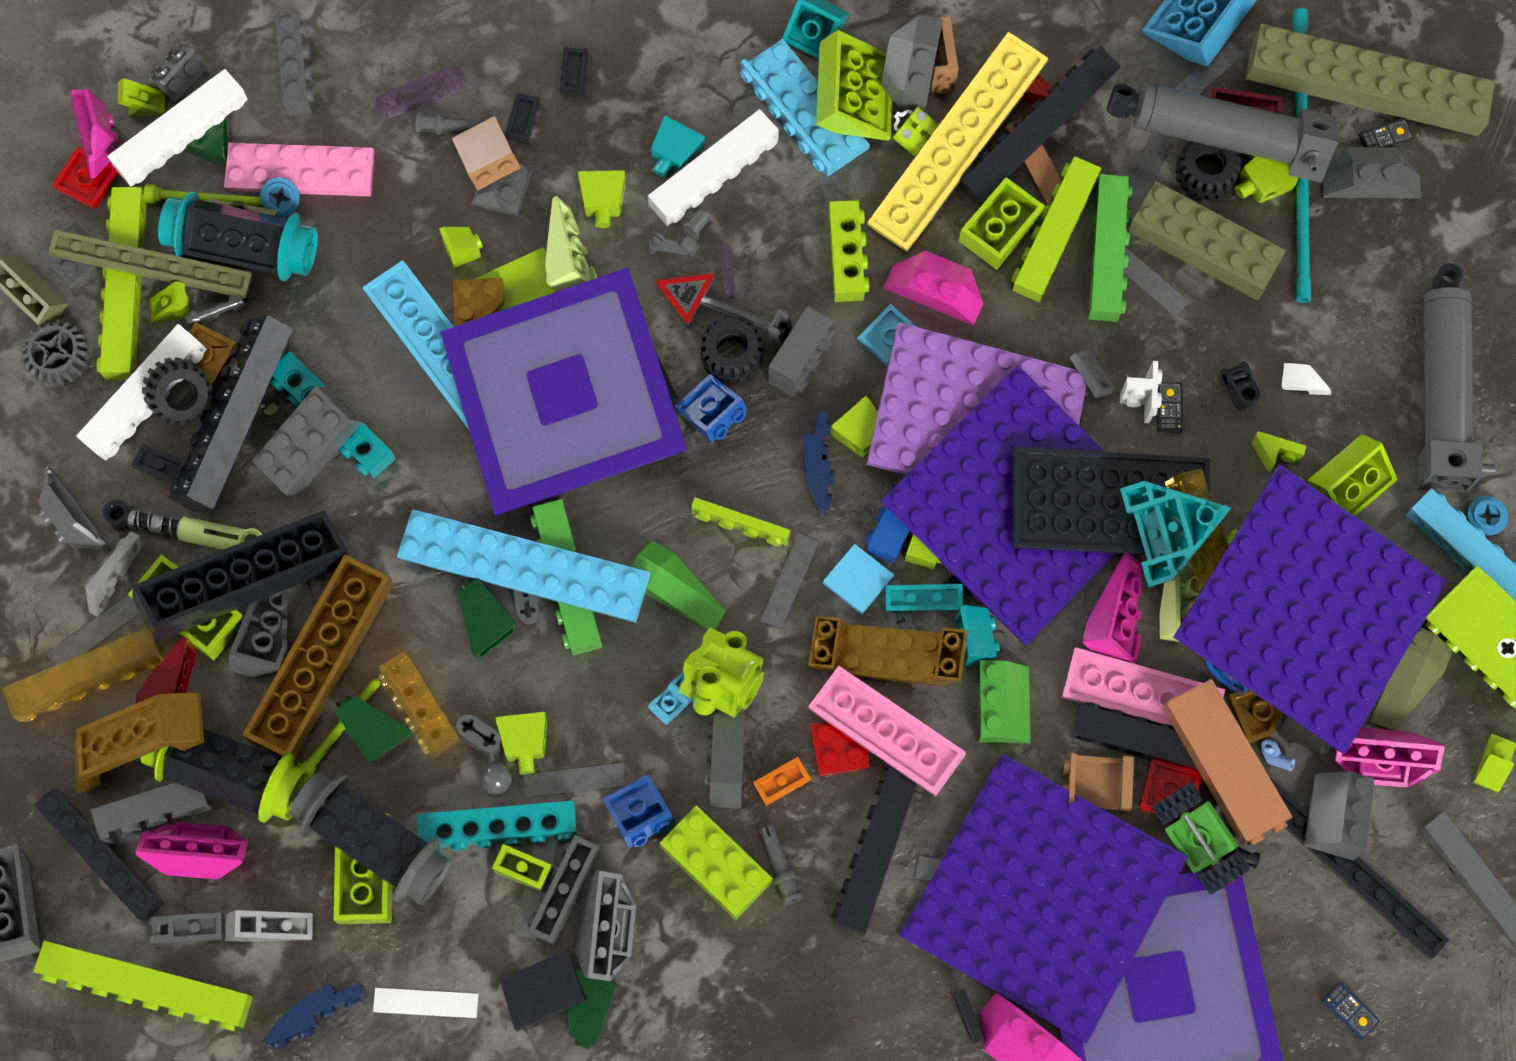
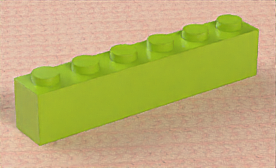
[1011,156,1101,303]

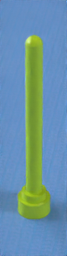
[144,184,262,207]
[296,678,380,780]

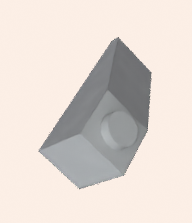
[225,910,313,942]

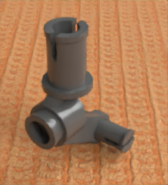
[647,209,711,257]

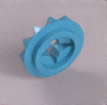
[260,177,300,217]
[1466,496,1508,537]

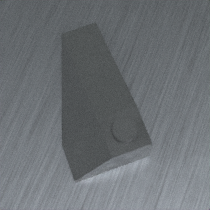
[229,589,288,677]

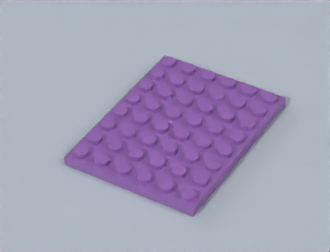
[866,322,1087,475]

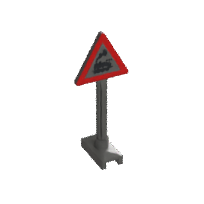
[656,274,793,352]

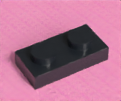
[131,443,181,484]

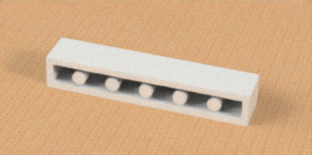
[107,69,248,187]
[648,109,779,226]
[76,324,207,461]

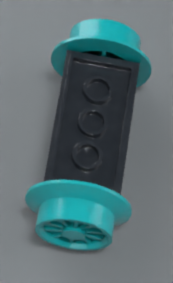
[158,191,318,281]

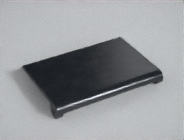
[500,949,587,1032]

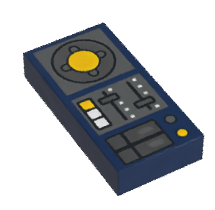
[1321,982,1381,1040]

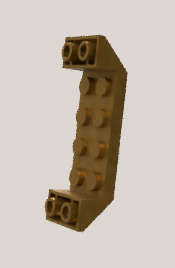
[808,616,968,686]
[74,693,204,794]

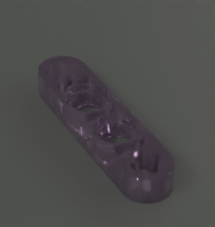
[375,66,465,118]

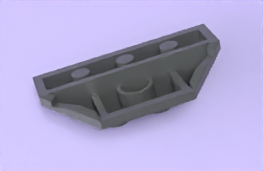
[881,15,943,112]
[1322,147,1421,199]
[38,466,112,552]
[575,870,636,981]

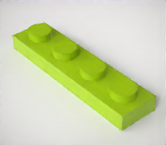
[691,497,790,546]

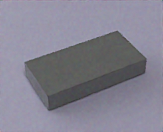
[1069,350,1115,398]

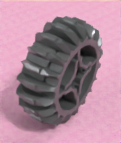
[21,319,90,386]

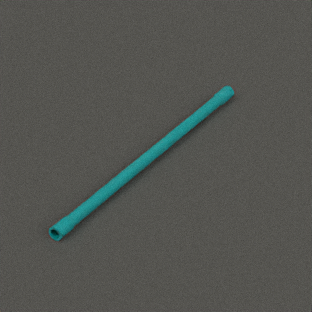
[1293,8,1311,303]

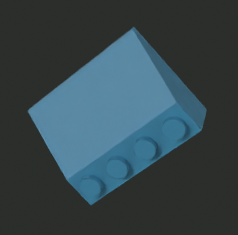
[1142,0,1257,67]

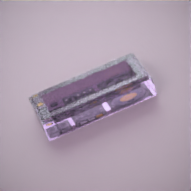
[721,244,735,299]

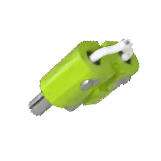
[892,106,940,156]

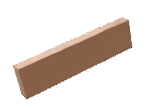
[1005,116,1062,206]

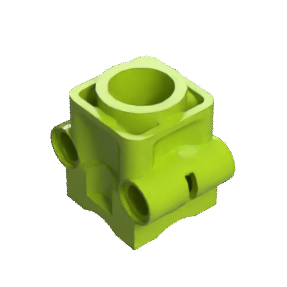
[679,627,764,718]

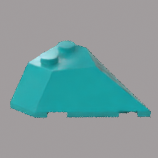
[1120,481,1232,587]

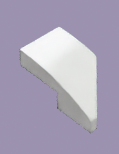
[1282,363,1331,395]

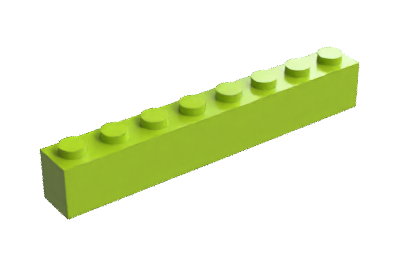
[97,187,147,381]
[33,941,253,1031]

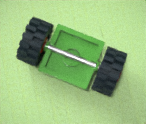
[1152,782,1250,895]

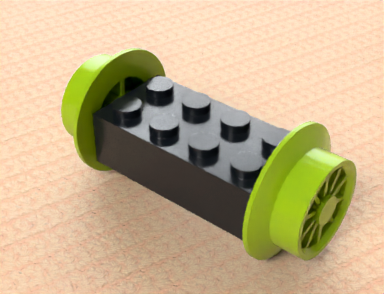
[140,728,309,823]

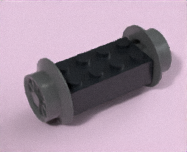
[290,771,452,905]

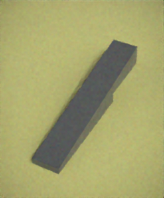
[1420,811,1516,948]

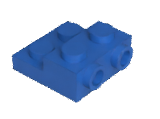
[674,374,747,443]
[603,774,675,847]

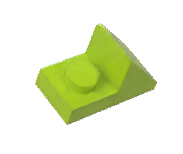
[118,78,166,117]
[149,281,190,323]
[1252,431,1306,473]
[1473,734,1516,793]

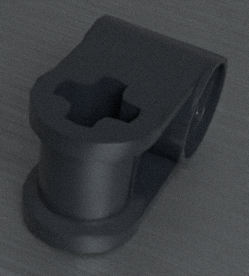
[1220,361,1260,412]

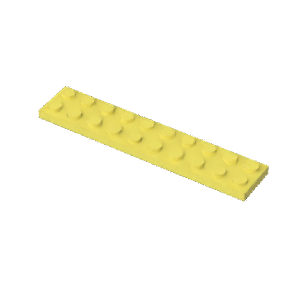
[867,32,1048,252]

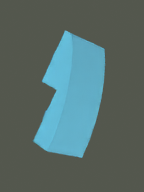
[648,672,692,725]

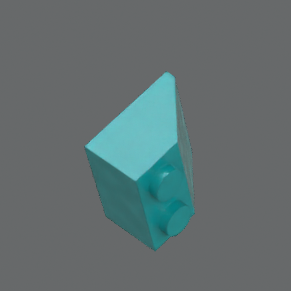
[782,0,850,59]
[956,605,1000,668]

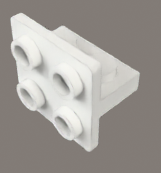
[1120,361,1162,423]

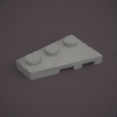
[85,531,141,617]

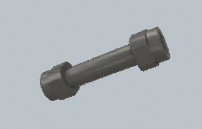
[184,295,246,328]

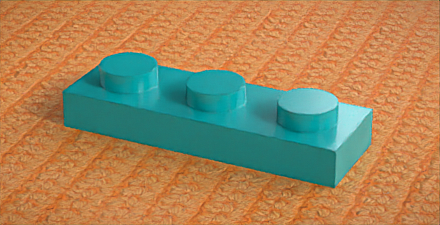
[886,584,963,611]

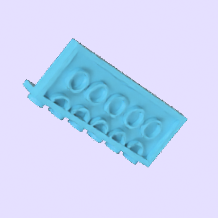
[740,39,870,177]

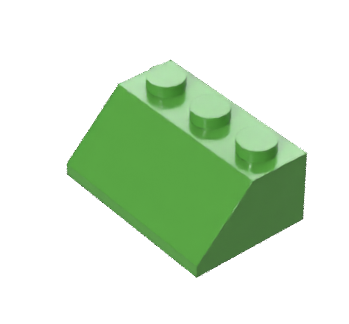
[977,660,1030,743]

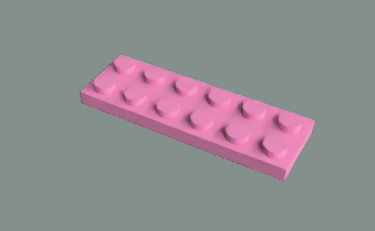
[224,143,375,196]
[1061,647,1225,725]
[808,666,966,796]

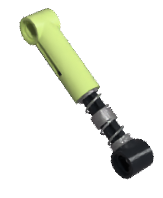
[103,500,262,550]

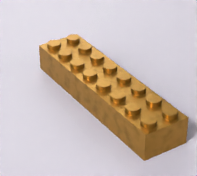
[242,555,394,762]

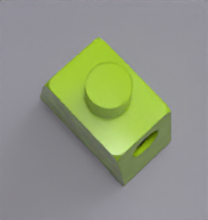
[1235,157,1298,203]
[578,170,626,228]
[830,396,878,457]
[496,712,547,775]

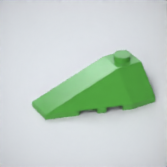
[631,540,726,630]

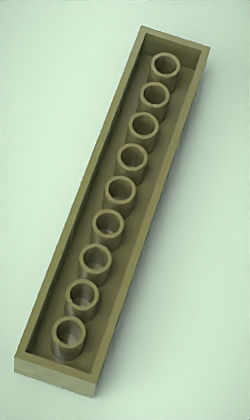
[1245,24,1495,136]

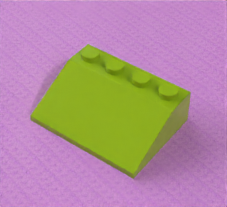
[816,30,892,141]

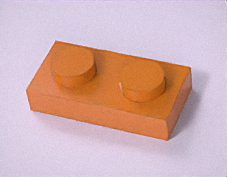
[753,757,811,806]

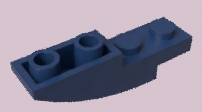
[803,411,835,516]
[264,983,367,1050]

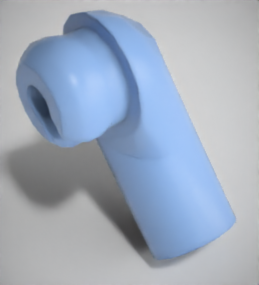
[1261,739,1295,771]

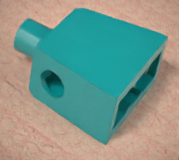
[651,116,705,178]

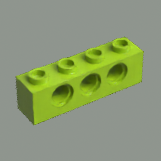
[829,200,869,302]

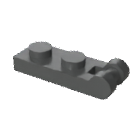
[148,912,224,945]

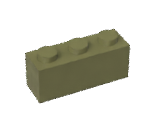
[0,255,68,325]

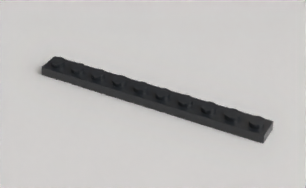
[1269,777,1450,960]

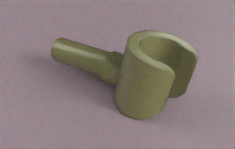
[258,402,282,420]

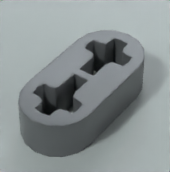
[513,590,540,625]

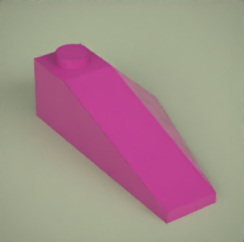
[1082,554,1142,664]

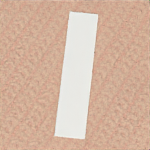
[373,988,478,1018]

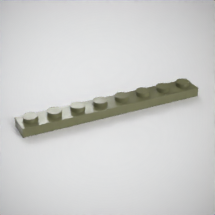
[48,230,252,299]

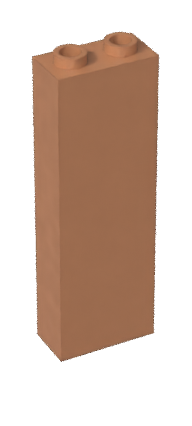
[1162,679,1292,846]

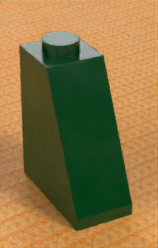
[183,117,228,166]
[458,578,518,661]
[334,695,413,763]
[568,969,618,1050]

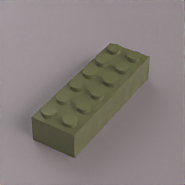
[1129,181,1286,301]

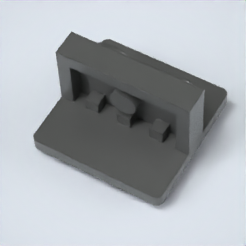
[147,48,207,103]

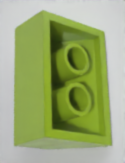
[1308,434,1398,516]

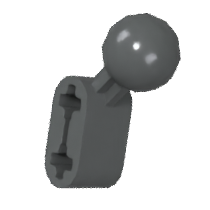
[456,714,512,795]

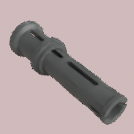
[415,111,485,135]
[758,825,805,906]

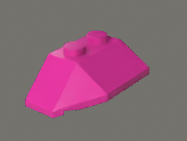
[70,89,119,178]
[883,251,983,326]
[1335,727,1445,788]
[136,822,248,879]
[980,992,1082,1061]

